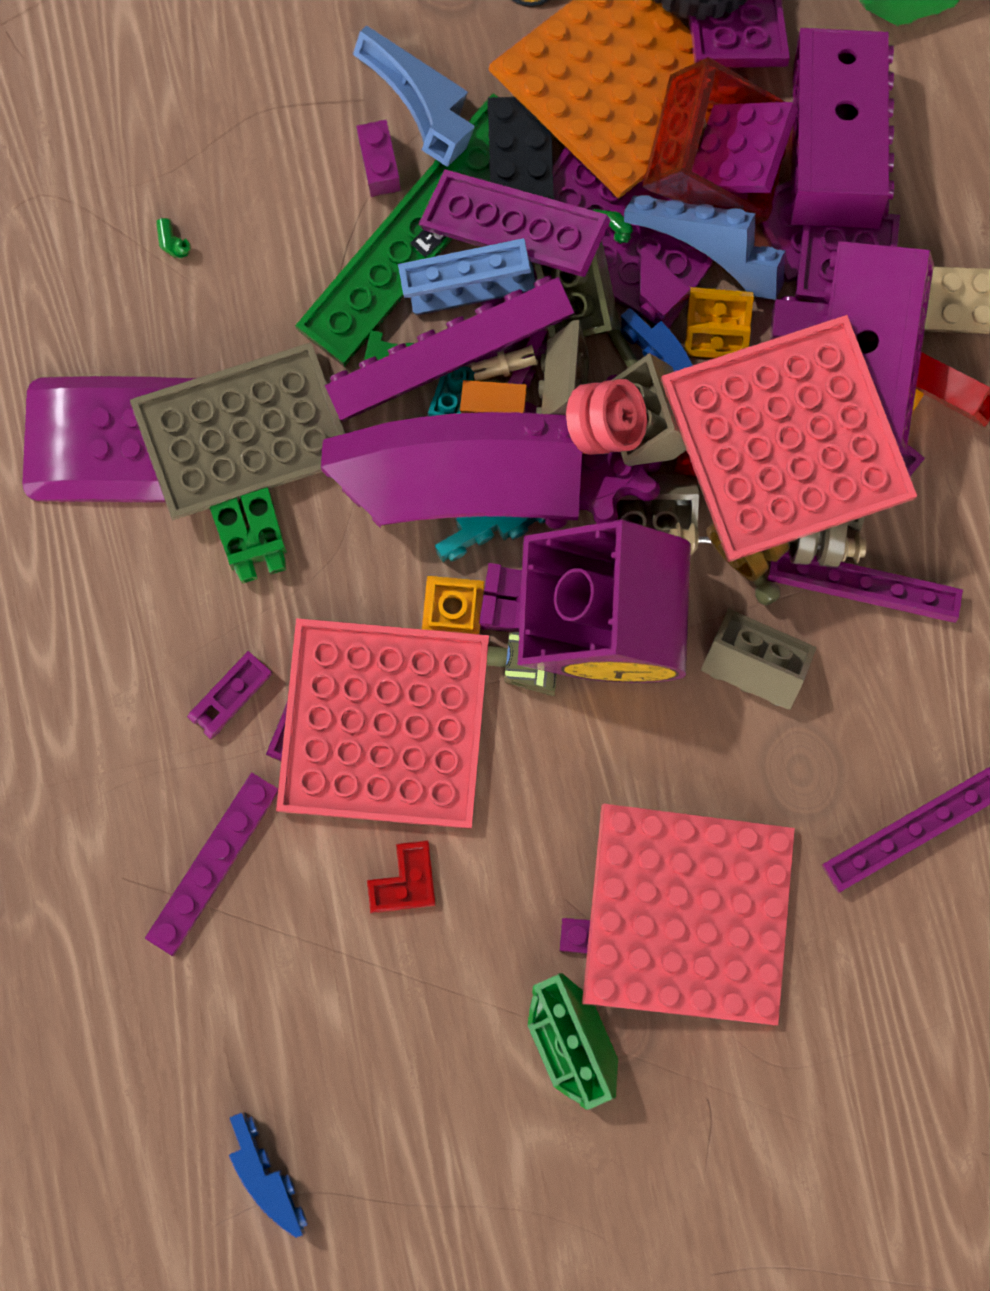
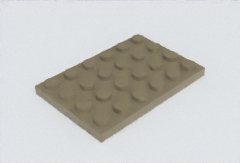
[130,342,345,521]

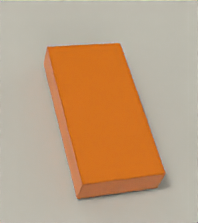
[460,380,527,413]

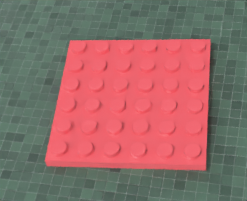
[661,315,917,562]
[276,618,489,829]
[582,804,795,1025]

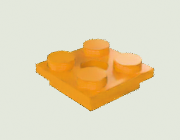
[422,576,484,634]

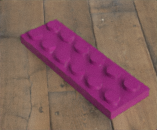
[419,170,611,277]

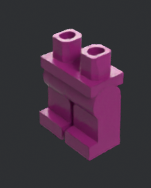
[479,563,522,633]

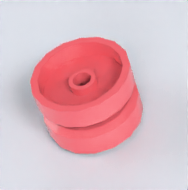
[566,379,647,455]

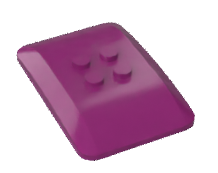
[22,376,196,502]

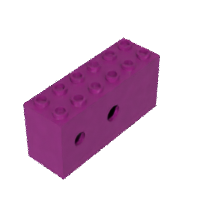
[791,28,894,229]
[821,241,934,454]

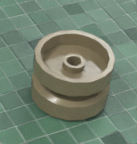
[788,522,848,567]

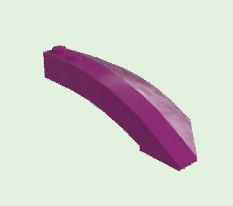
[321,412,582,528]

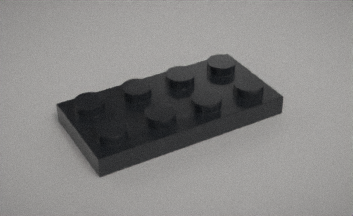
[488,97,554,200]

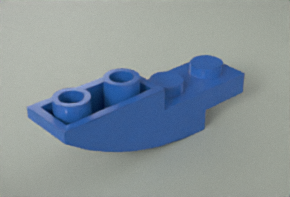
[621,308,693,372]
[229,1112,308,1238]

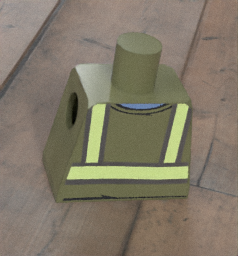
[486,632,557,696]

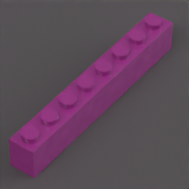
[325,275,575,421]

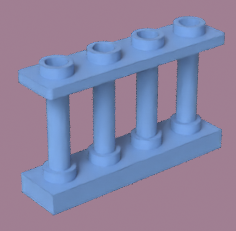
[398,238,536,315]

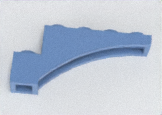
[353,26,475,167]
[624,195,785,300]

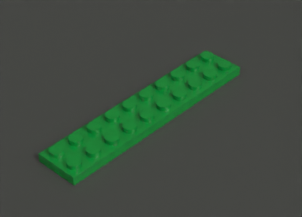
[295,93,498,367]

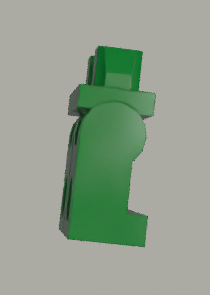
[209,487,287,584]

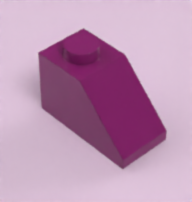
[639,247,690,323]

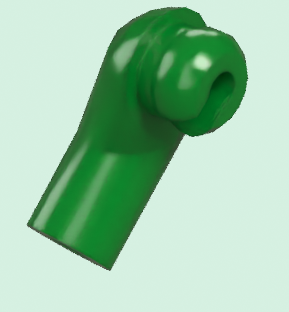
[593,209,633,243]
[156,218,191,258]

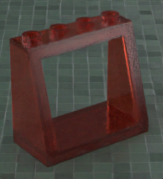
[642,57,786,224]

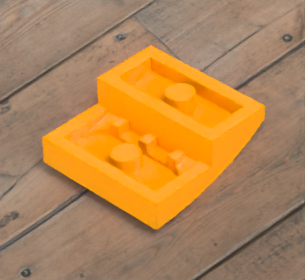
[684,287,754,358]

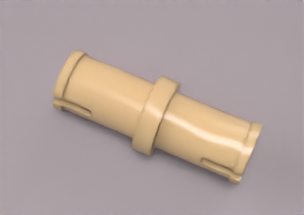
[471,345,538,381]

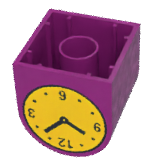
[518,520,691,683]

